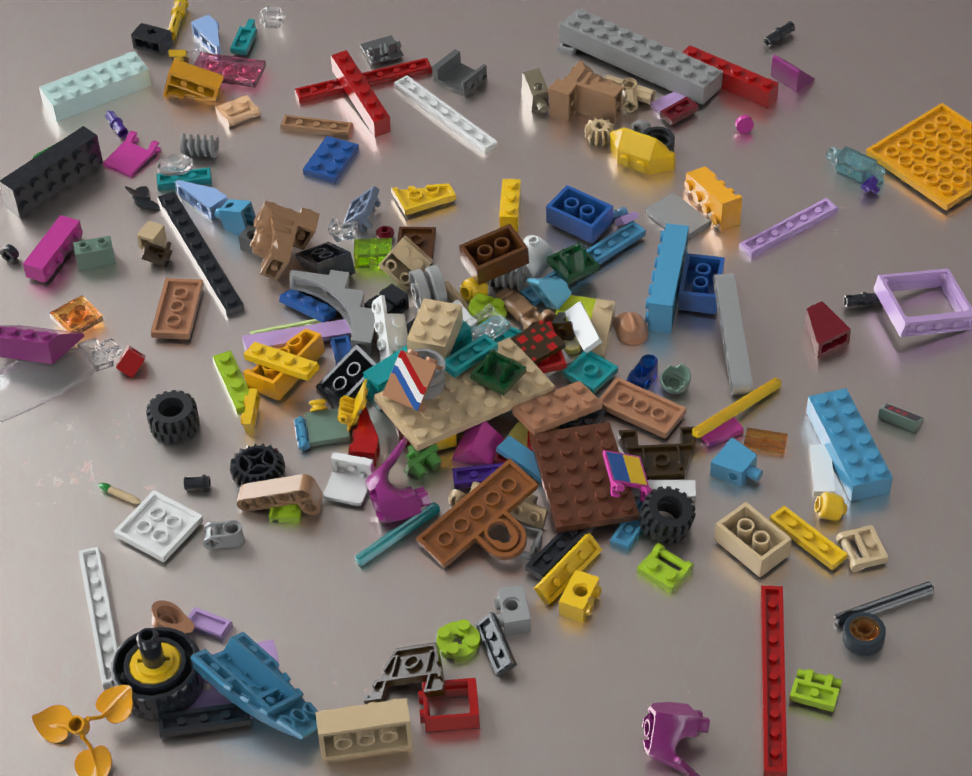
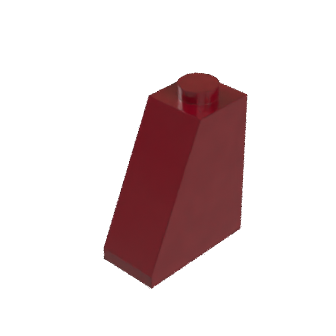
[805,301,851,358]

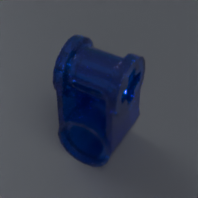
[627,354,658,390]

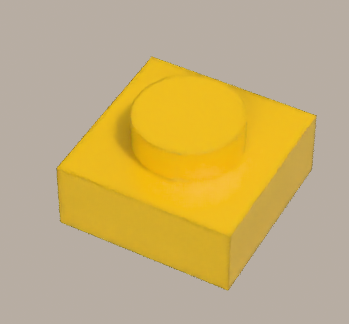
[169,50,189,61]

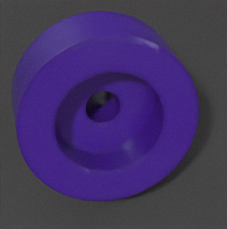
[860,175,880,194]

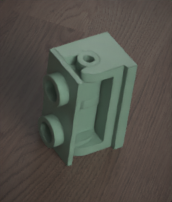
[73,236,116,271]

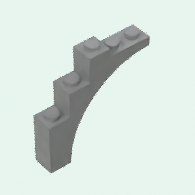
[289,270,376,356]

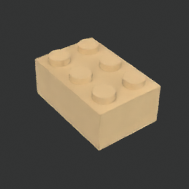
[406,298,463,359]
[714,502,792,577]

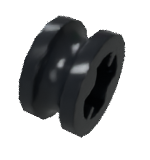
[0,244,19,263]

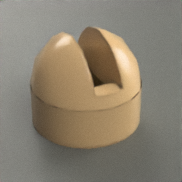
[448,489,466,506]

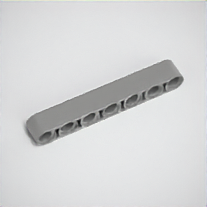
[713,273,753,396]

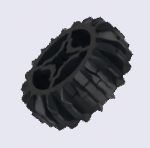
[230,443,286,488]

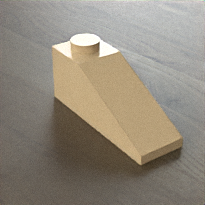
[591,298,615,358]

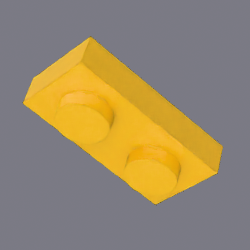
[240,388,260,434]

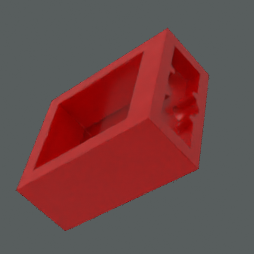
[418,678,480,732]

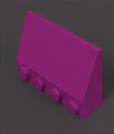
[0,325,84,364]

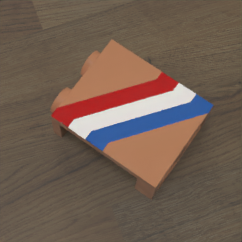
[382,349,443,412]

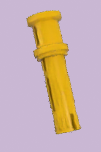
[168,0,189,40]

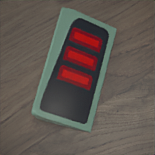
[878,403,924,433]

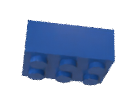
[546,185,613,244]
[678,253,725,314]

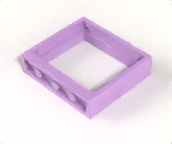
[874,268,972,337]

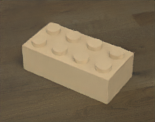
[315,698,413,760]

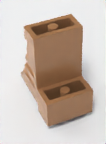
[548,60,623,124]
[250,200,320,280]

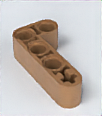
[236,474,323,515]

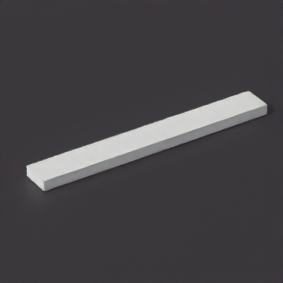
[394,75,498,154]
[78,546,125,689]

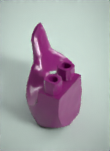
[365,437,431,523]
[642,702,710,776]

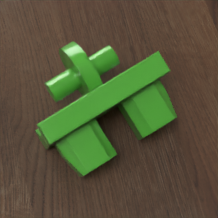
[403,444,442,480]

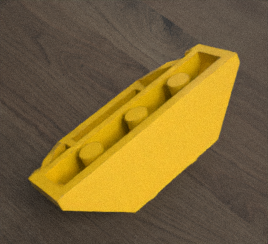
[610,127,676,175]

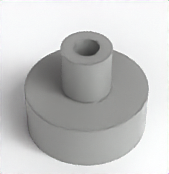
[632,119,651,133]

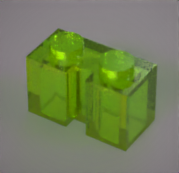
[353,238,393,268]

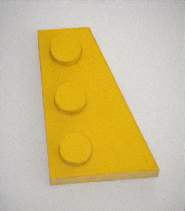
[391,183,456,216]

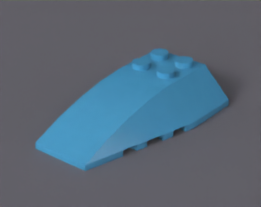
[191,632,318,740]

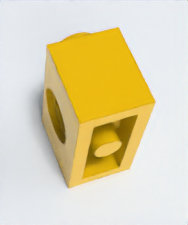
[559,569,602,623]

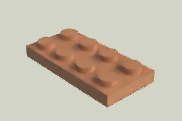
[151,278,204,339]
[599,377,686,439]
[512,381,602,436]

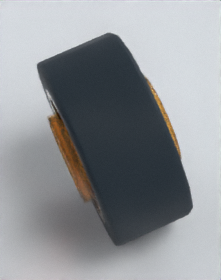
[842,612,886,656]

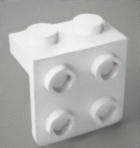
[323,452,374,506]

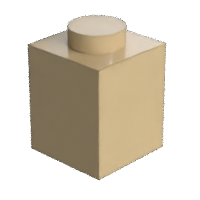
[137,221,167,249]

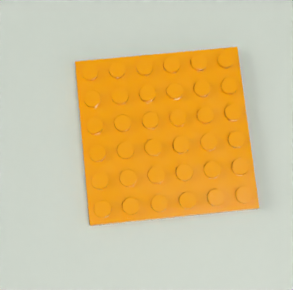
[866,103,972,210]

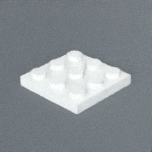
[114,490,204,562]

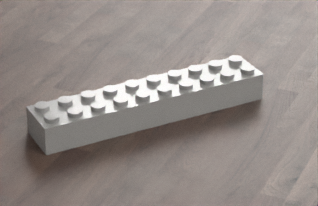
[559,8,723,105]

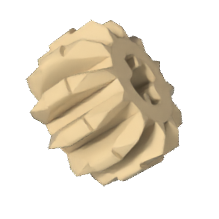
[584,118,614,147]

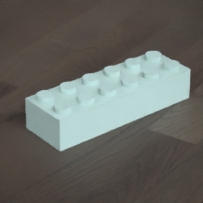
[39,51,152,122]

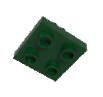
[547,241,600,284]
[470,349,527,396]

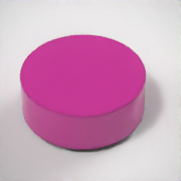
[735,115,754,134]

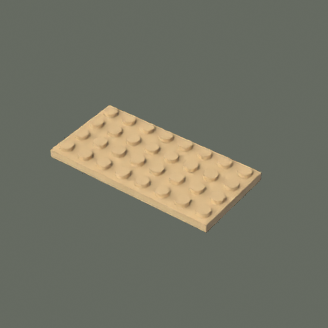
[374,338,555,451]

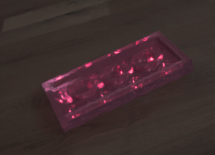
[194,52,266,88]

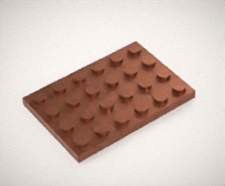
[530,422,639,533]

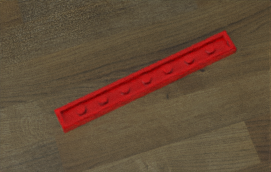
[294,58,433,104]

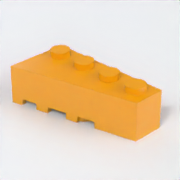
[684,166,742,231]
[243,328,326,401]

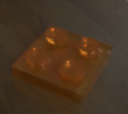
[50,295,104,333]

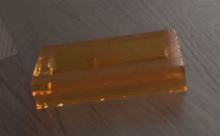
[744,427,788,454]

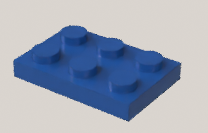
[303,136,359,183]

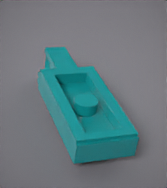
[230,19,257,55]

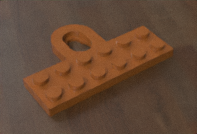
[416,458,539,569]

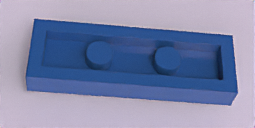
[279,289,336,323]

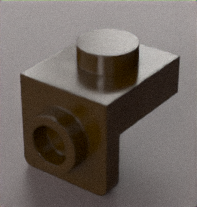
[141,241,173,267]
[552,312,574,340]

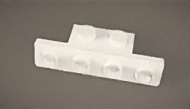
[372,295,408,361]

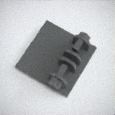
[360,35,404,65]

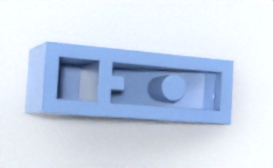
[191,14,222,61]
[175,180,228,221]

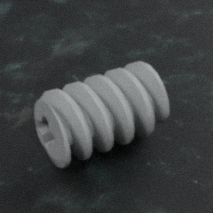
[180,133,219,158]
[487,267,528,291]

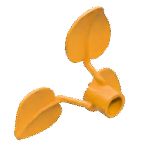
[32,685,133,776]

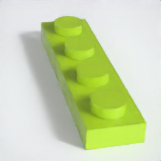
[212,350,249,414]

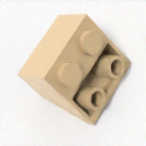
[378,235,433,291]

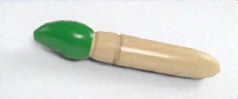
[98,483,141,504]

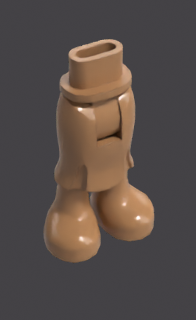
[497,288,556,330]

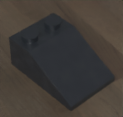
[295,242,356,278]
[315,344,377,408]

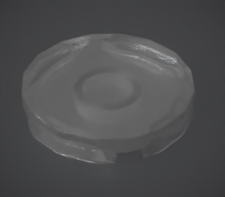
[157,154,193,176]

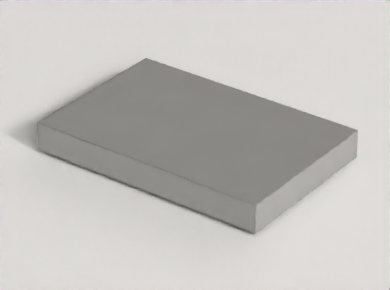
[645,192,711,239]

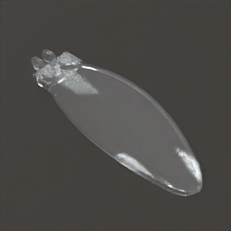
[0,338,122,423]

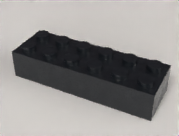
[0,126,103,218]

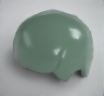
[660,363,691,394]

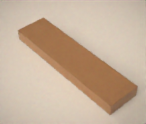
[280,115,353,139]

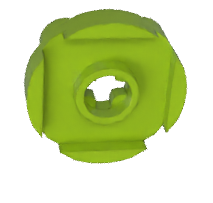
[467,293,507,327]
[436,619,481,662]

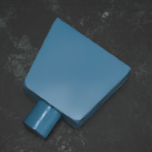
[214,199,256,236]
[710,438,763,486]

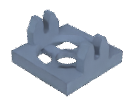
[342,186,381,233]

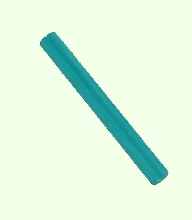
[355,502,440,566]

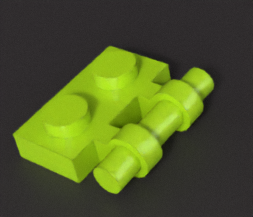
[789,668,843,712]

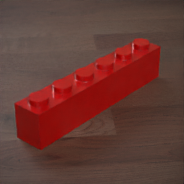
[682,45,779,109]
[331,50,391,137]

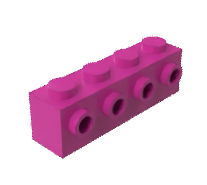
[23,215,83,283]

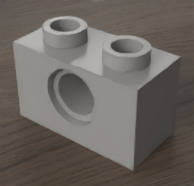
[494,585,531,636]

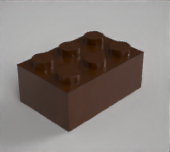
[459,224,529,285]

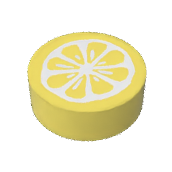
[563,336,581,355]

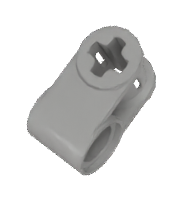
[203,520,245,550]

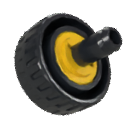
[110,627,205,720]

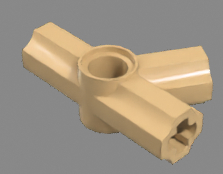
[604,74,656,113]

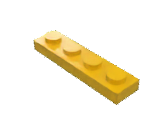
[243,342,320,381]
[769,505,847,570]
[533,533,602,605]

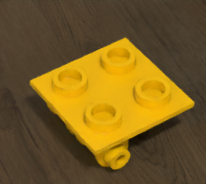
[337,379,369,432]

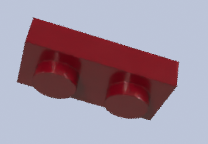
[660,97,699,125]

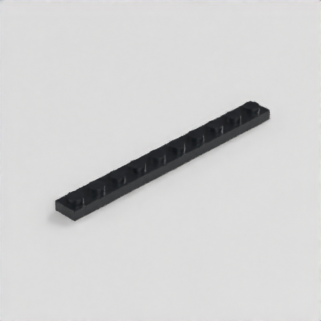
[157,191,245,316]

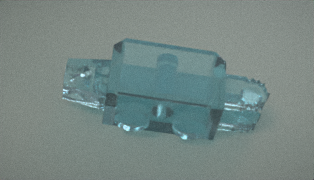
[825,146,885,185]

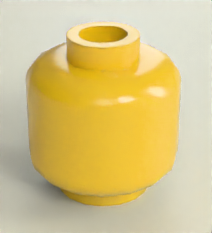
[460,277,488,303]
[814,492,847,521]

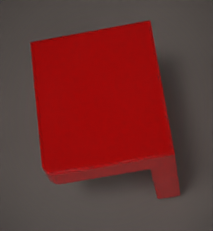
[116,345,145,378]

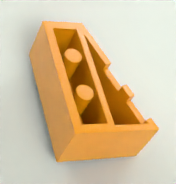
[162,59,224,101]

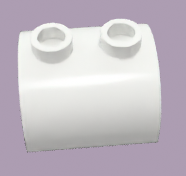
[514,235,554,279]

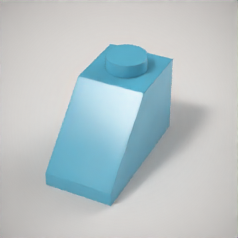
[527,277,572,310]

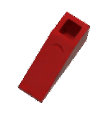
[348,406,380,467]

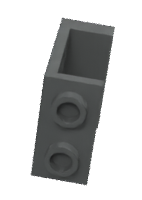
[432,49,487,97]

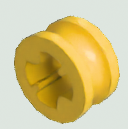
[309,399,328,412]

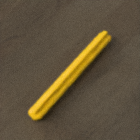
[692,377,782,439]

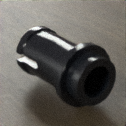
[183,474,211,491]

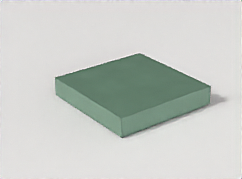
[305,408,350,447]

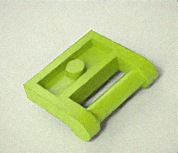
[637,543,694,593]

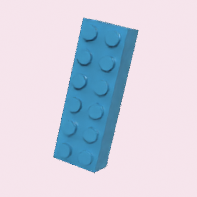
[645,223,689,333]
[806,388,893,502]

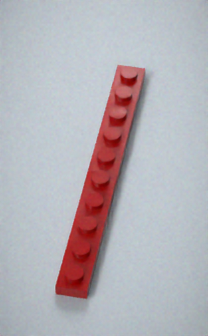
[761,585,787,776]

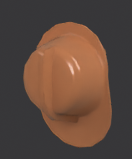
[614,312,649,346]
[151,600,194,634]

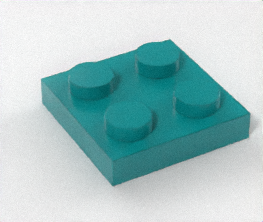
[562,351,618,394]

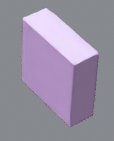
[614,211,639,226]

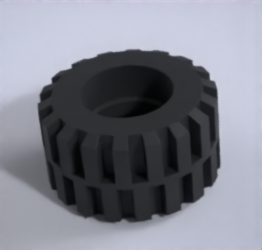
[146,390,200,443]
[638,486,696,545]

